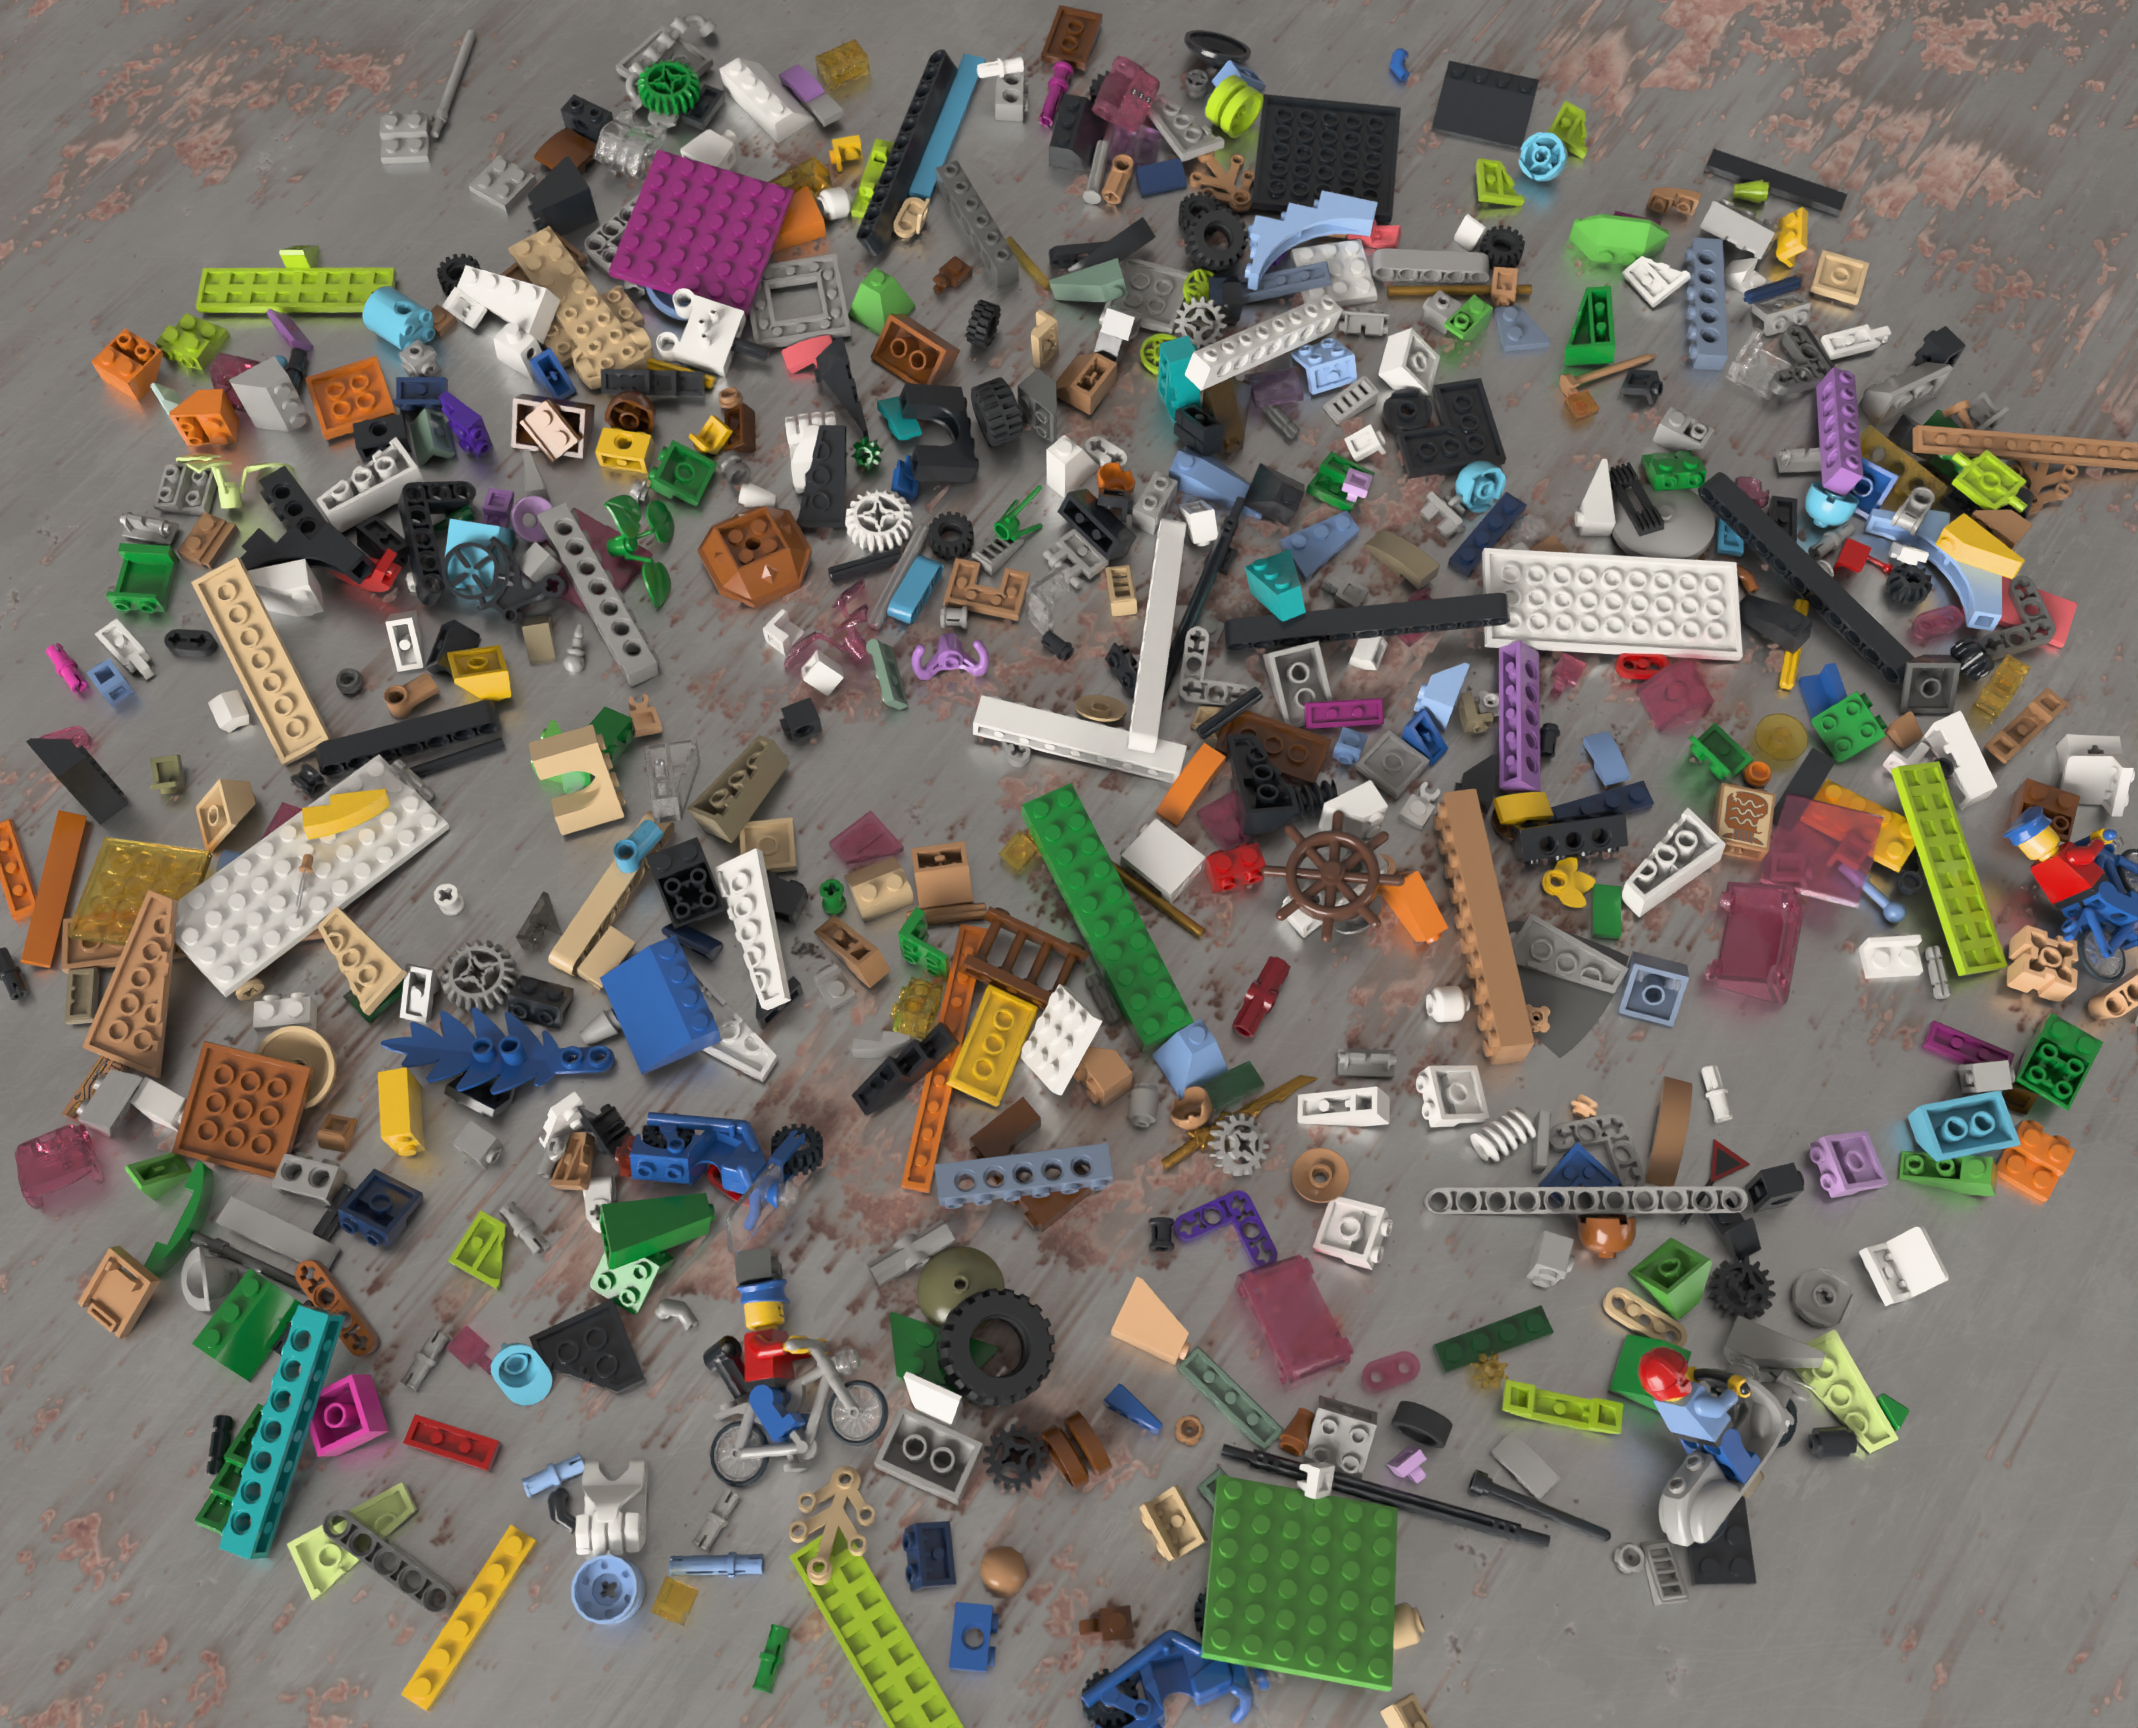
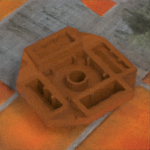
[697,506,812,609]

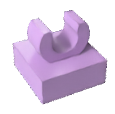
[1341,468,1373,503]
[1387,1446,1427,1484]

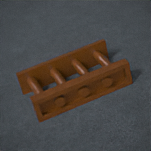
[959,906,1090,1010]

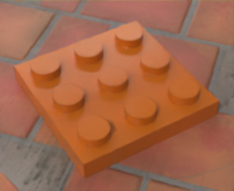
[305,356,397,440]

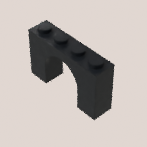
[899,383,979,483]

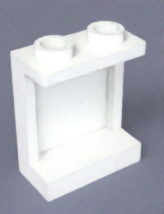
[1120,819,1206,903]

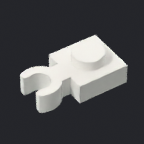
[1398,782,1440,831]

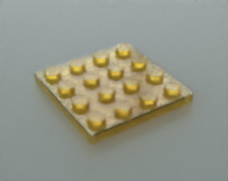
[67,837,213,953]

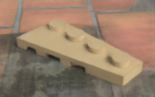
[317,906,408,1015]

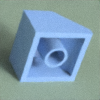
[1414,663,1470,732]

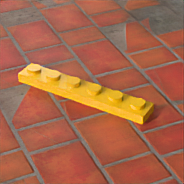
[401,1525,538,1712]

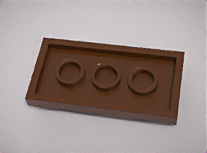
[1215,710,1332,787]

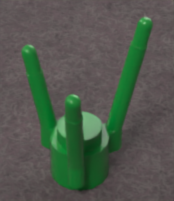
[994,485,1042,541]

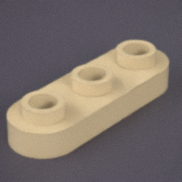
[1603,1287,1687,1348]

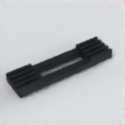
[1609,462,1664,536]

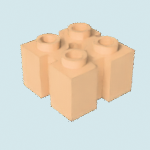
[2006,925,2079,1003]

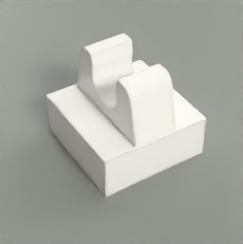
[1297,1462,1335,1499]

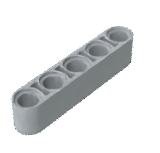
[1373,248,1489,285]

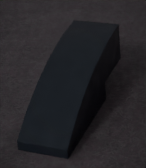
[1772,747,1836,833]

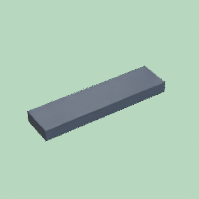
[1239,261,1332,304]

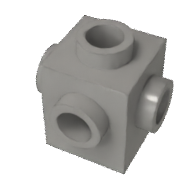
[399,339,441,377]

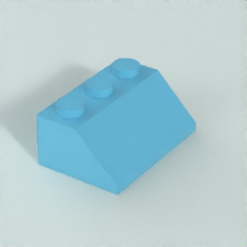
[1907,1090,2021,1162]

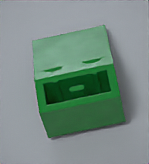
[2015,1013,2104,1111]

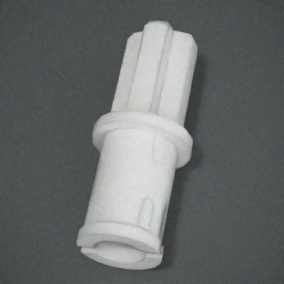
[977,56,1024,78]
[1701,1065,1733,1122]

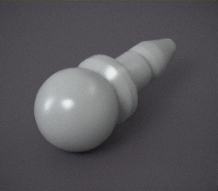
[564,623,585,673]

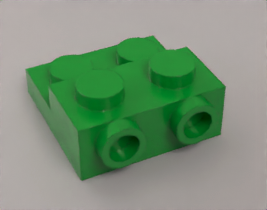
[647,440,717,507]
[1641,451,1707,491]

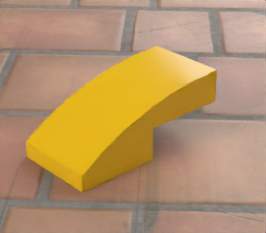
[1492,792,1554,825]

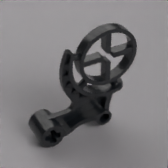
[442,536,569,624]

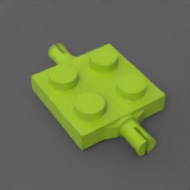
[1952,450,2028,513]

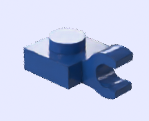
[891,455,919,501]

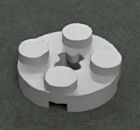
[1792,1267,1855,1328]

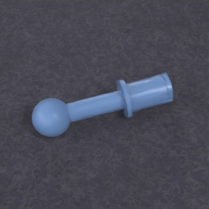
[1838,865,1906,923]

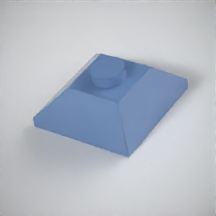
[1152,1018,1229,1100]

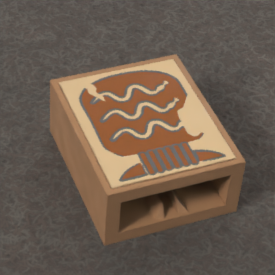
[1711,783,1776,862]

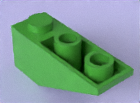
[1899,1151,1998,1197]

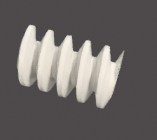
[1470,1107,1536,1162]

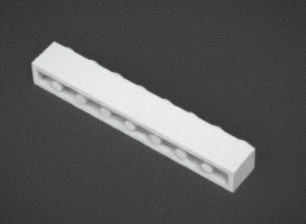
[973,695,1187,784]

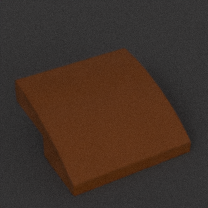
[534,127,602,174]

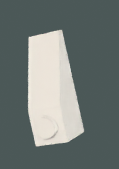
[1574,459,1616,537]
[1297,1086,1390,1127]

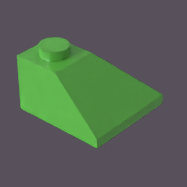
[848,267,916,335]
[1629,1238,1712,1320]

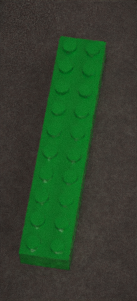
[1021,783,1194,1053]

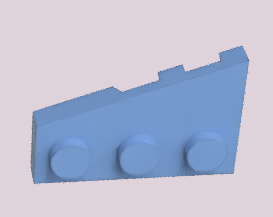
[1280,511,1360,583]

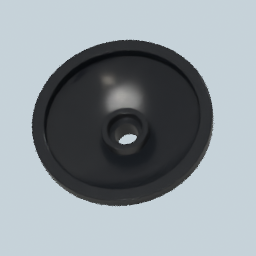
[1184,30,1251,69]

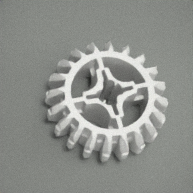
[845,488,914,553]

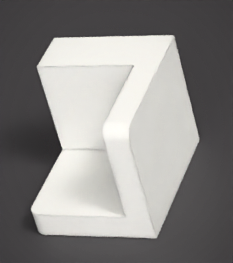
[763,609,804,655]
[801,650,844,695]

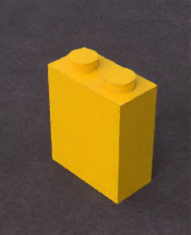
[378,1067,425,1156]

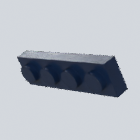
[1448,492,1527,577]
[1548,780,1654,820]

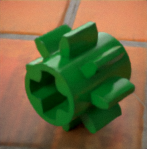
[851,436,884,470]

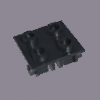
[577,1104,635,1162]

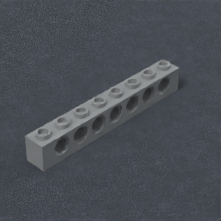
[537,503,660,687]

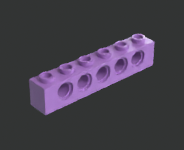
[1816,367,1863,496]
[1499,640,1541,794]

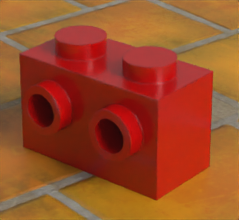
[1204,843,1266,893]

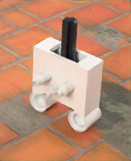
[656,288,770,377]

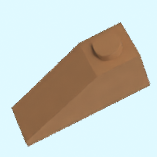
[814,915,891,988]

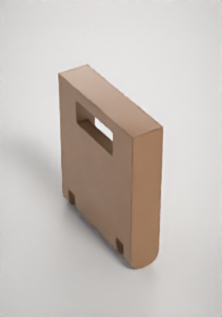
[78,1246,161,1339]

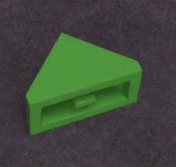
[125,1152,192,1201]

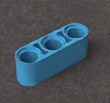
[887,555,944,625]

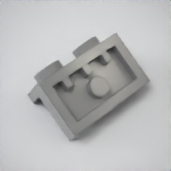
[1752,291,1811,336]

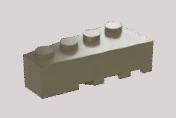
[687,735,790,843]

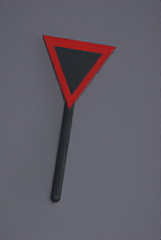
[1681,1139,1750,1225]

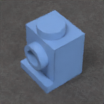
[86,658,134,706]

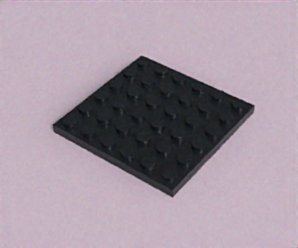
[1251,94,1401,222]

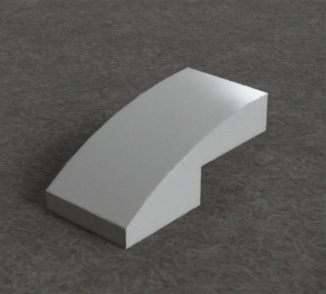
[801,93,844,127]
[852,1031,912,1059]
[1492,1431,1560,1500]

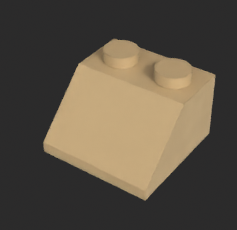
[844,856,914,923]

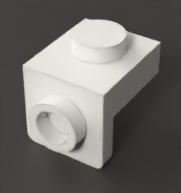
[442,287,487,329]
[1883,741,1931,774]

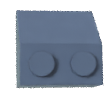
[1618,951,1690,1027]

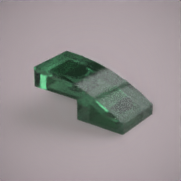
[1201,1061,1265,1112]

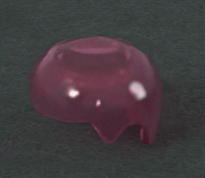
[1734,476,1769,509]

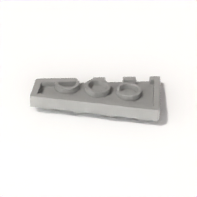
[1142,93,1224,162]
[1512,913,1629,994]

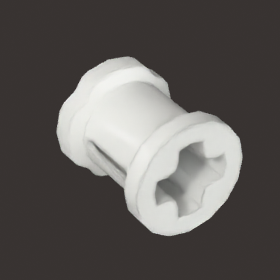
[434,883,465,916]

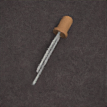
[296,854,313,919]

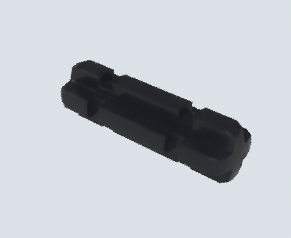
[206,1415,233,1476]

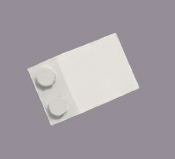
[248,559,324,617]

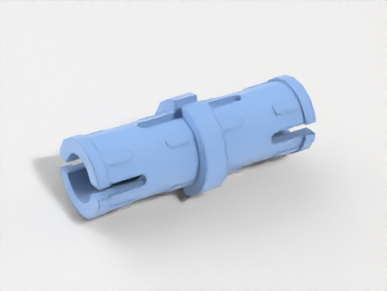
[521,1453,584,1497]

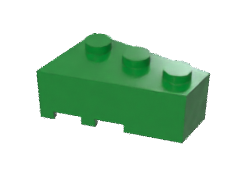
[1564,286,1615,366]
[563,706,634,794]

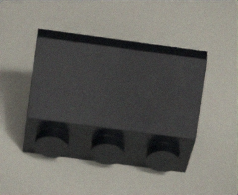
[1049,93,1109,173]

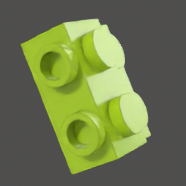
[155,313,230,371]

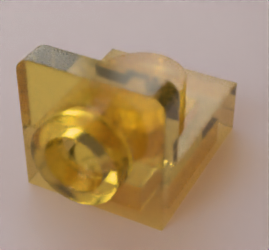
[999,830,1040,872]

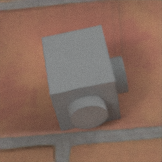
[1422,290,1463,335]
[518,542,563,584]

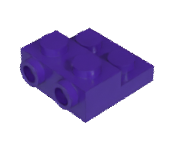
[439,390,493,458]

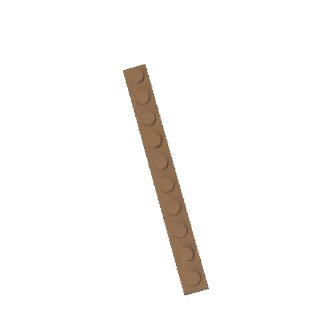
[1913,425,2138,470]

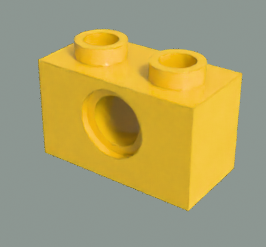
[595,427,655,474]

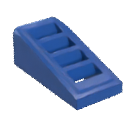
[1103,1384,1163,1435]

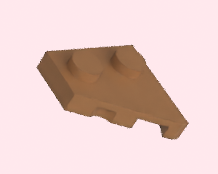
[549,1132,595,1190]

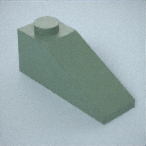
[1049,258,1129,302]

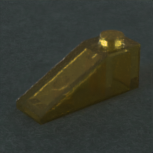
[768,156,833,199]

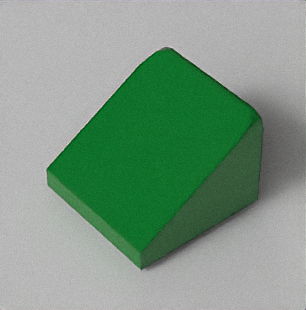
[1875,1393,1910,1431]

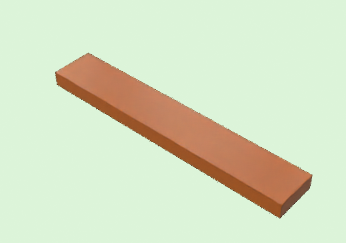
[20,810,87,968]

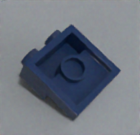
[338,1168,423,1248]

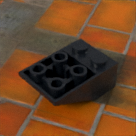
[646,837,727,930]

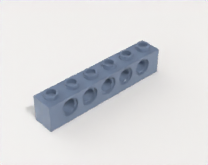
[1685,238,1728,371]
[935,1143,1113,1209]

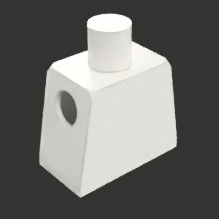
[680,129,737,170]
[494,323,542,381]

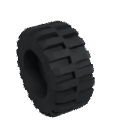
[936,1288,1055,1407]

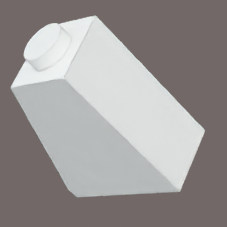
[1047,435,1099,499]

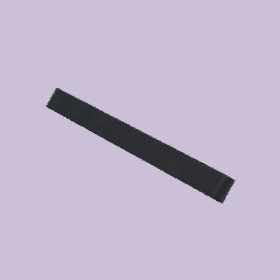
[856,49,958,256]
[1698,472,1914,684]
[1224,593,1510,651]

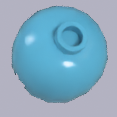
[1519,132,1568,182]
[1455,461,1506,513]
[1805,482,1859,528]

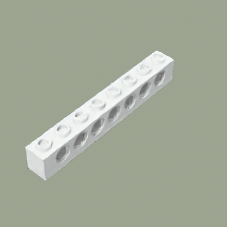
[1185,295,1343,391]

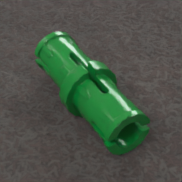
[752,1624,791,1693]

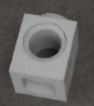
[452,1120,503,1169]

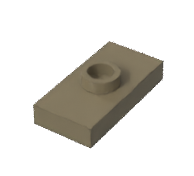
[64,967,100,1025]

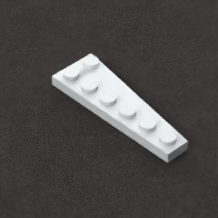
[712,848,791,1010]

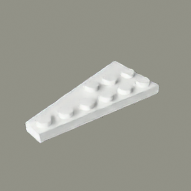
[661,936,778,1082]

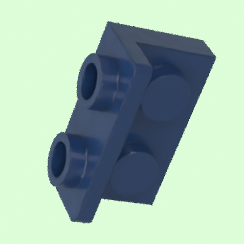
[902,1521,956,1591]

